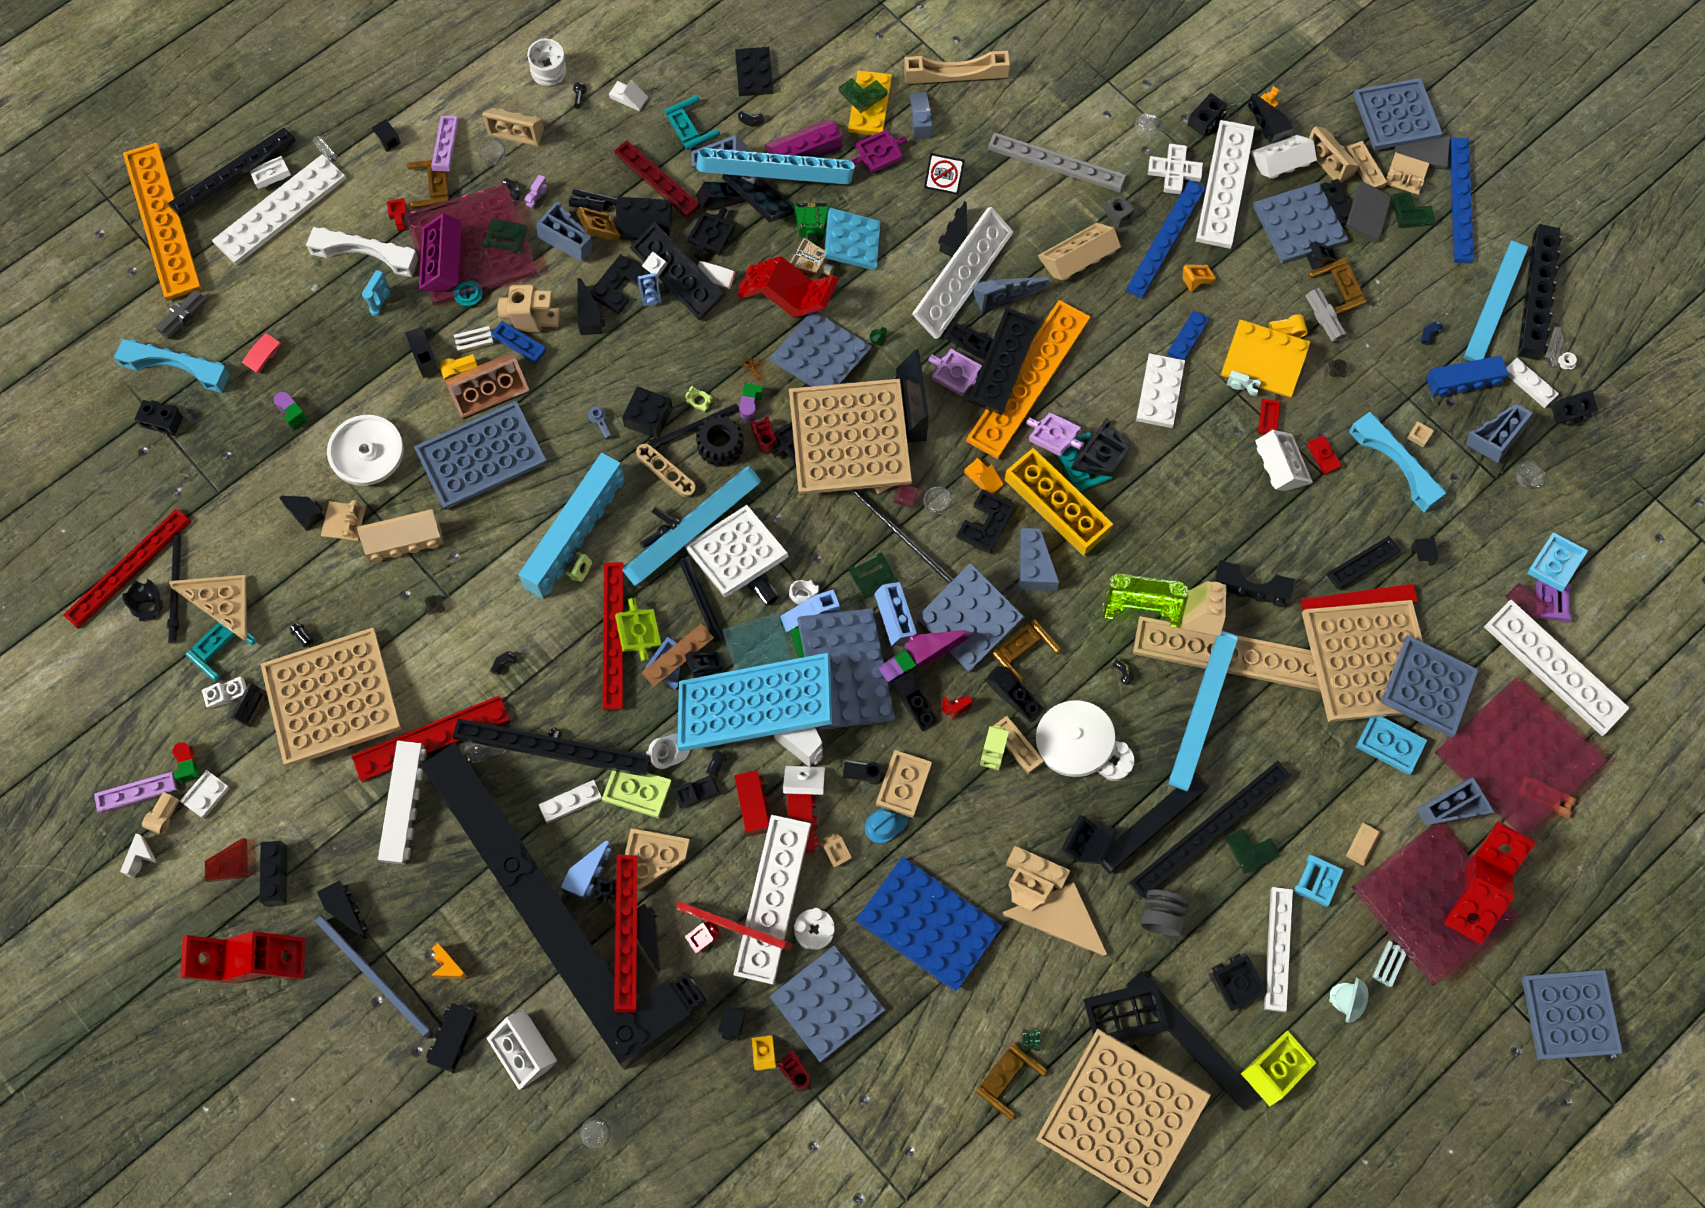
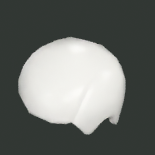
[789,580,819,605]

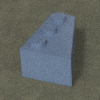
[536,201,592,262]
[1466,404,1533,463]
[1019,528,1059,591]
[1415,777,1494,826]

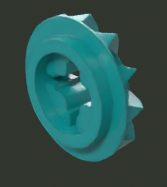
[453,280,483,308]

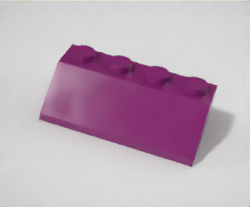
[765,119,843,158]
[419,213,462,291]

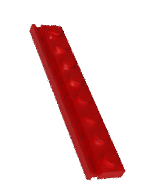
[351,695,510,783]

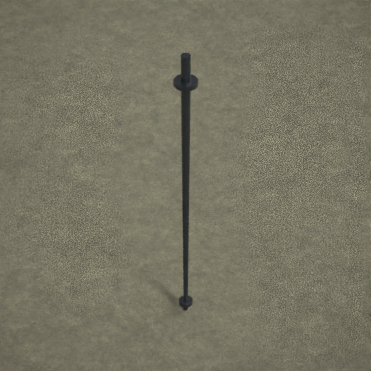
[850,489,954,584]

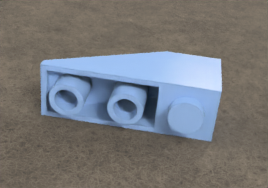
[638,273,661,306]
[780,590,840,634]
[561,841,612,901]

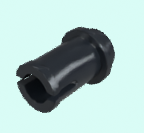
[290,622,314,647]
[706,750,726,777]

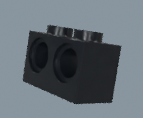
[1187,93,1227,136]
[1550,390,1598,425]

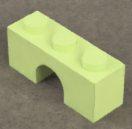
[980,726,1009,770]

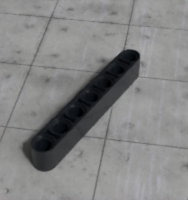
[1100,772,1210,874]

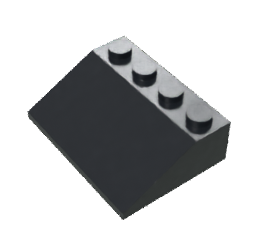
[892,349,929,443]

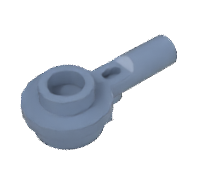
[588,406,612,440]

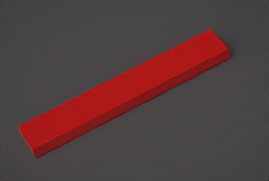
[1300,584,1418,612]
[676,901,792,951]

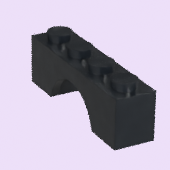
[1213,560,1295,607]

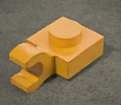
[1260,86,1279,108]

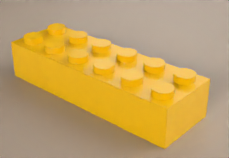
[1005,448,1113,556]

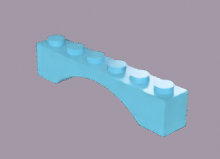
[114,339,230,393]
[1349,412,1446,513]

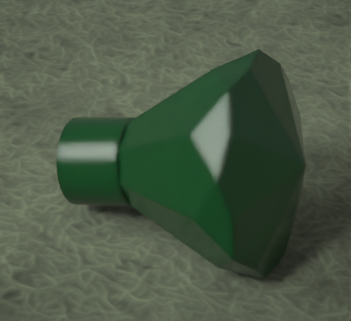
[869,327,887,346]

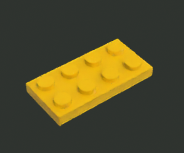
[848,70,892,135]

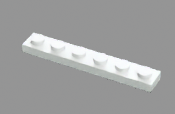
[1264,887,1293,1012]

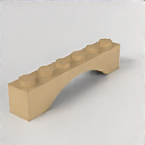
[904,51,1010,84]

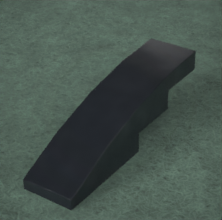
[943,321,993,361]

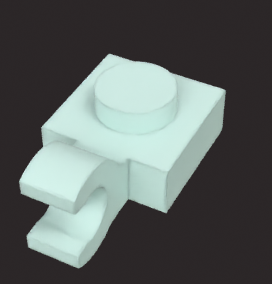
[1227,371,1261,396]

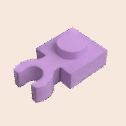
[524,175,548,208]

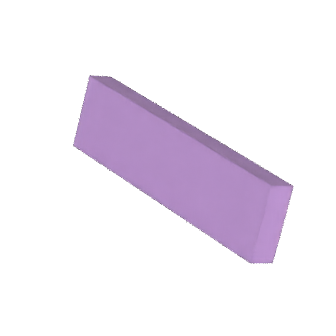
[431,116,459,171]
[94,771,178,814]

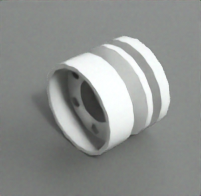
[527,38,567,86]

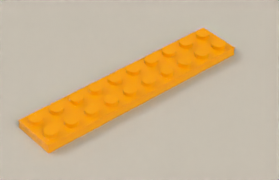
[123,142,202,301]
[966,300,1090,459]

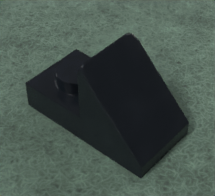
[1307,241,1338,270]
[685,651,723,678]

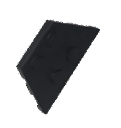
[1071,418,1130,477]

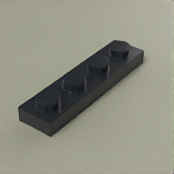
[1327,536,1401,590]

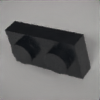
[230,683,267,727]

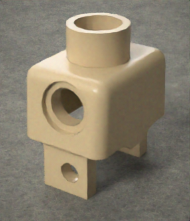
[498,285,561,333]

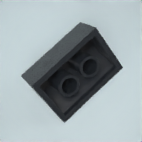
[616,197,673,240]

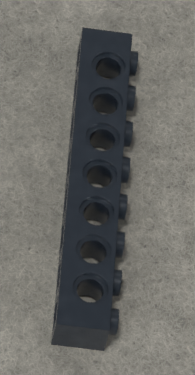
[1517,224,1562,361]

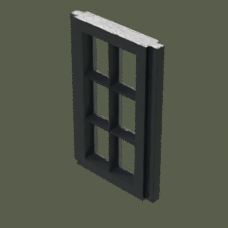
[1083,981,1169,1042]

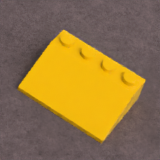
[1221,319,1310,398]

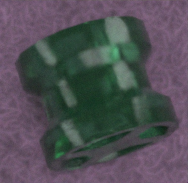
[1022,1029,1040,1051]

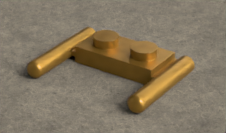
[406,159,449,209]
[1309,258,1366,314]
[991,619,1062,683]
[975,1043,1048,1120]

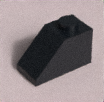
[279,496,324,531]

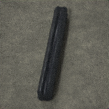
[679,557,723,642]

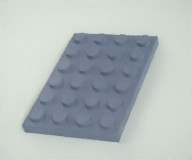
[414,401,547,510]
[797,609,895,730]

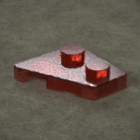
[205,838,248,882]

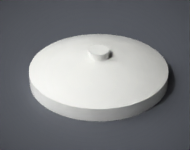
[327,415,404,486]
[1036,701,1115,777]

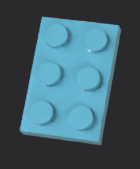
[1527,533,1588,592]
[1355,717,1427,775]

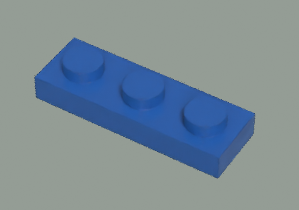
[1167,310,1209,360]
[491,321,547,364]

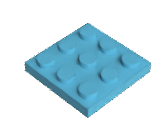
[824,208,880,271]

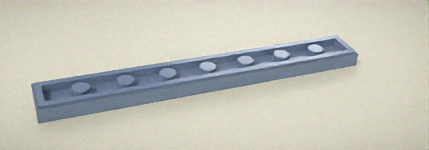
[315,916,433,1039]

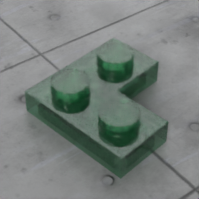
[839,78,888,113]
[1391,192,1435,228]
[1225,829,1281,874]

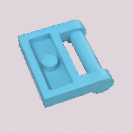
[362,270,391,316]
[1293,855,1343,907]

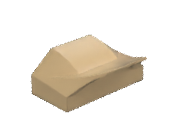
[1009,867,1054,911]

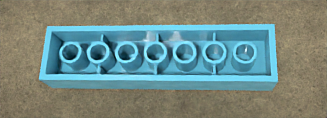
[518,453,625,599]

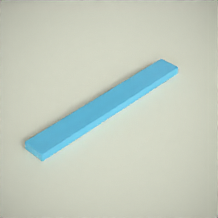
[1463,240,1528,361]

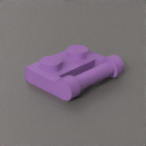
[1536,580,1572,623]

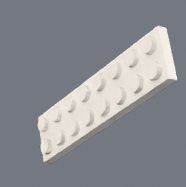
[1195,120,1255,249]
[212,154,346,266]
[912,207,1013,339]
[1484,600,1629,736]
[733,815,811,985]

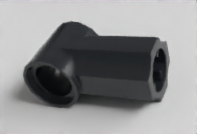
[747,573,779,606]
[843,760,883,785]

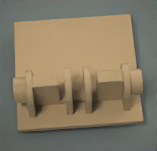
[1386,152,1429,195]
[321,500,366,541]

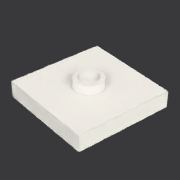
[783,766,825,795]

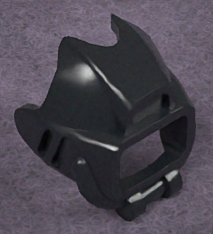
[122,578,163,621]

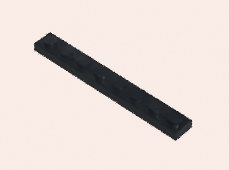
[168,128,296,217]

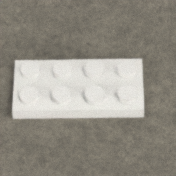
[1136,354,1185,428]

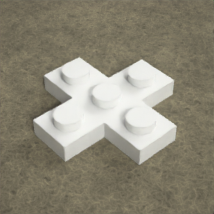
[1148,144,1203,194]

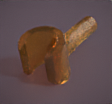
[740,357,761,381]

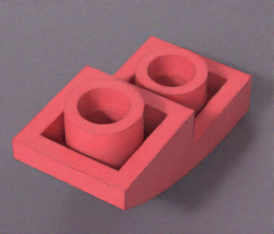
[242,333,282,373]

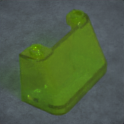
[1103,574,1188,628]

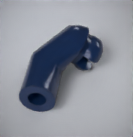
[1421,321,1443,345]

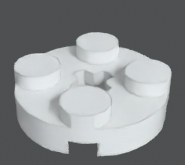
[1097,741,1134,781]
[794,908,834,950]

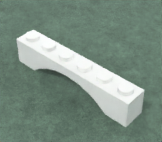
[306,227,419,277]

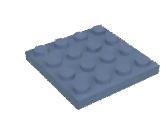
[1353,78,1443,150]
[1253,182,1348,264]
[770,312,872,387]
[916,563,1025,672]
[1380,635,1478,738]
[769,946,885,1063]
[1521,970,1623,1061]

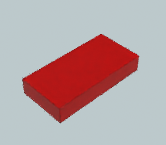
[1257,399,1281,435]

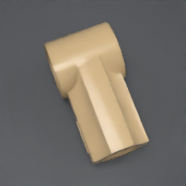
[142,792,180,835]

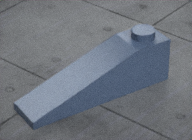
[973,277,1049,312]

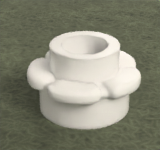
[1558,352,1577,370]

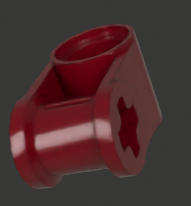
[750,416,776,454]
[775,1050,811,1091]

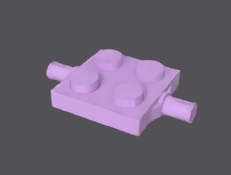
[928,349,982,397]
[1026,412,1084,456]

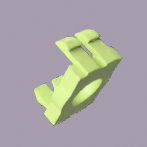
[685,386,714,412]
[566,552,592,582]

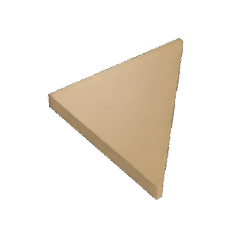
[169,575,247,640]
[1003,883,1107,957]

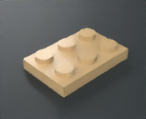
[876,750,932,818]

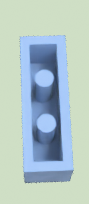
[875,582,917,646]

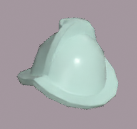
[1329,977,1369,1023]

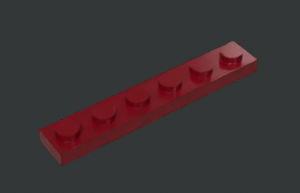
[614,140,700,218]

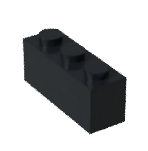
[260,841,287,907]
[426,1003,479,1074]

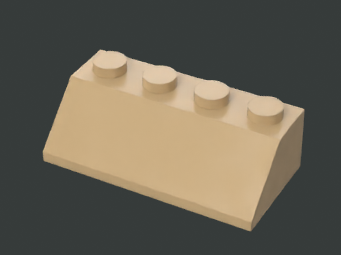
[1038,223,1121,280]
[357,509,444,562]

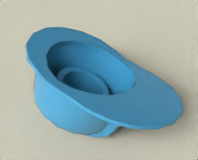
[865,808,909,844]

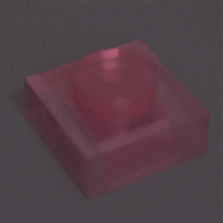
[894,485,917,508]

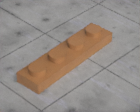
[642,624,714,688]

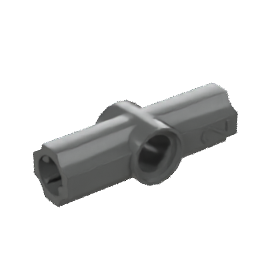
[156,290,207,339]

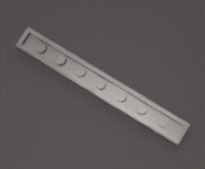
[988,132,1126,193]

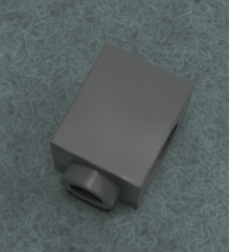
[1105,195,1134,228]

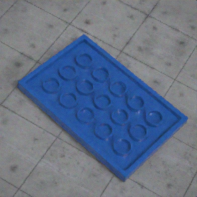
[855,857,1002,992]

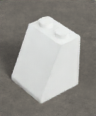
[774,727,823,767]

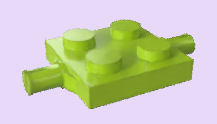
[615,598,661,662]

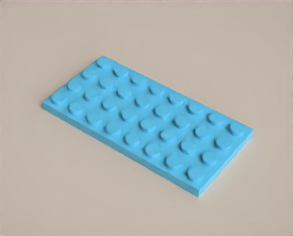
[677,653,832,752]

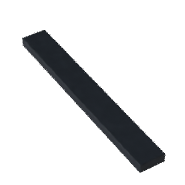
[1126,971,1259,1111]

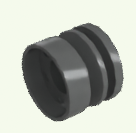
[1140,890,1189,937]

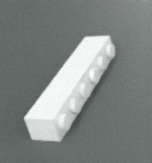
[378,741,426,865]

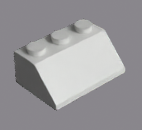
[1250,135,1317,178]
[1255,430,1313,491]
[487,1009,557,1090]

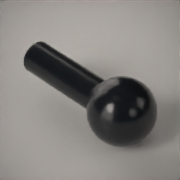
[573,82,587,109]
[652,506,682,530]
[640,524,670,548]

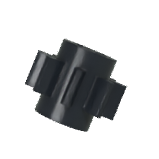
[593,876,616,903]

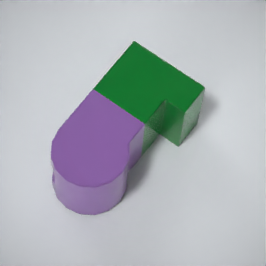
[739,383,763,421]
[274,392,307,430]
[878,648,916,682]

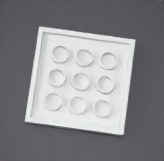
[685,505,788,598]

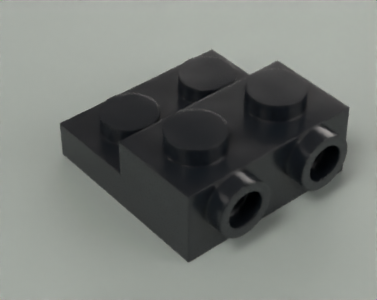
[1208,953,1267,1011]

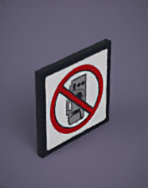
[924,153,965,195]

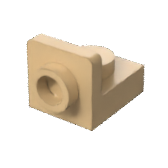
[820,834,852,868]

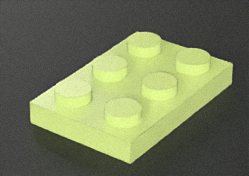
[602,771,672,819]

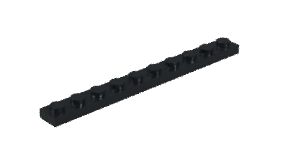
[452,718,651,777]
[1129,761,1291,899]

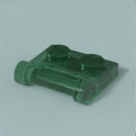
[483,218,527,254]
[848,552,897,599]

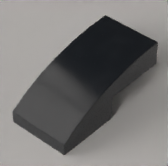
[673,775,720,808]

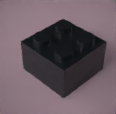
[622,386,673,439]

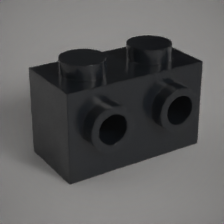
[135,400,183,436]

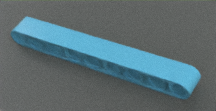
[696,148,855,184]
[622,466,761,585]
[1168,630,1238,791]

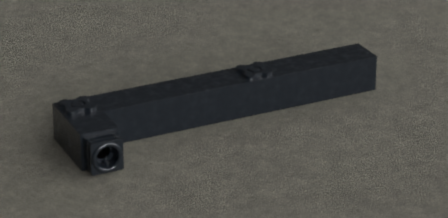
[421,743,707,1069]

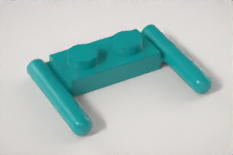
[664,95,720,150]
[1056,432,1113,492]
[186,622,257,681]

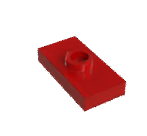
[1306,435,1342,475]

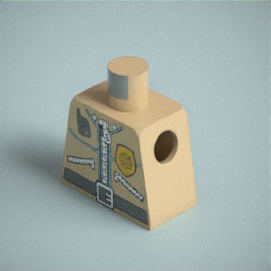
[790,238,834,281]

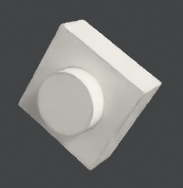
[642,252,668,278]

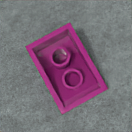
[904,630,974,666]

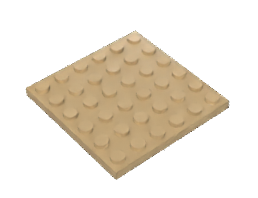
[789,379,912,494]
[1302,600,1423,722]
[260,627,401,767]
[1036,1028,1211,1207]

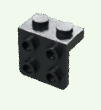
[1061,815,1118,864]

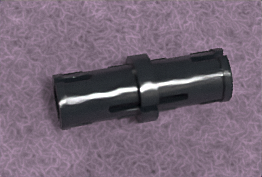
[569,195,606,212]

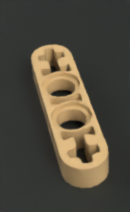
[636,444,695,498]

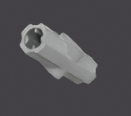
[1305,288,1346,343]

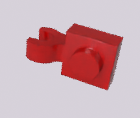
[387,198,408,231]

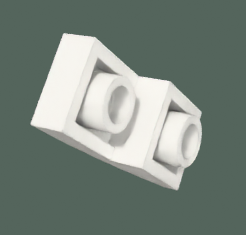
[698,261,736,289]
[202,677,246,708]

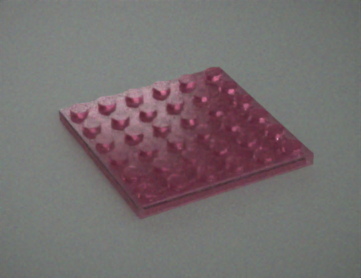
[404,183,538,306]
[1435,677,1607,836]
[1351,823,1520,986]

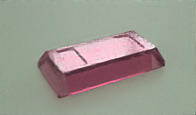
[1505,583,1549,620]

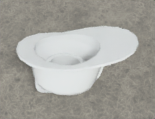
[646,733,690,769]

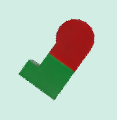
[172,742,200,784]

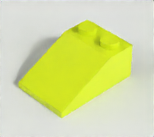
[1241,1030,1316,1106]

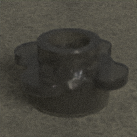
[1328,359,1348,377]
[425,595,445,615]

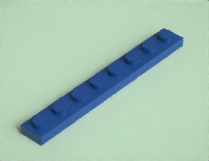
[1449,137,1474,264]
[1126,180,1205,299]

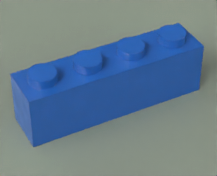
[1426,355,1508,397]

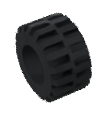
[696,415,744,467]

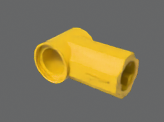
[1269,314,1308,338]
[439,354,477,380]

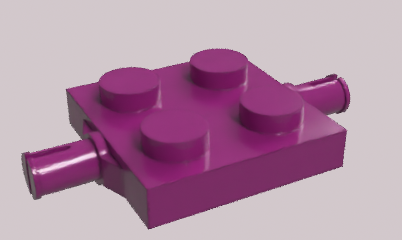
[851,129,907,173]

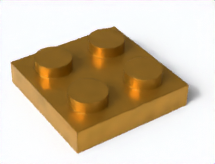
[576,207,620,242]

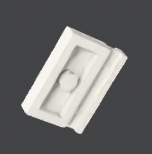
[250,156,291,189]
[180,770,230,819]

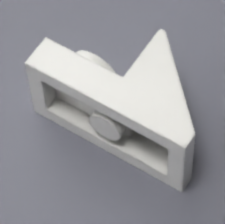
[609,80,648,111]
[120,834,157,878]

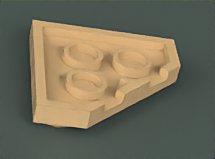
[625,828,690,892]

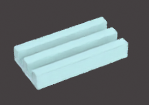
[1371,941,1408,987]

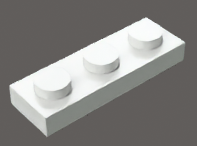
[1506,358,1559,408]
[539,780,602,824]

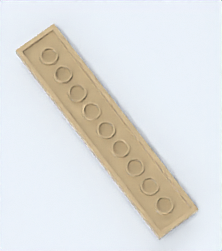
[1133,616,1321,692]

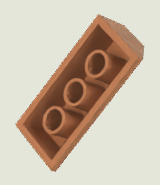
[444,352,529,419]

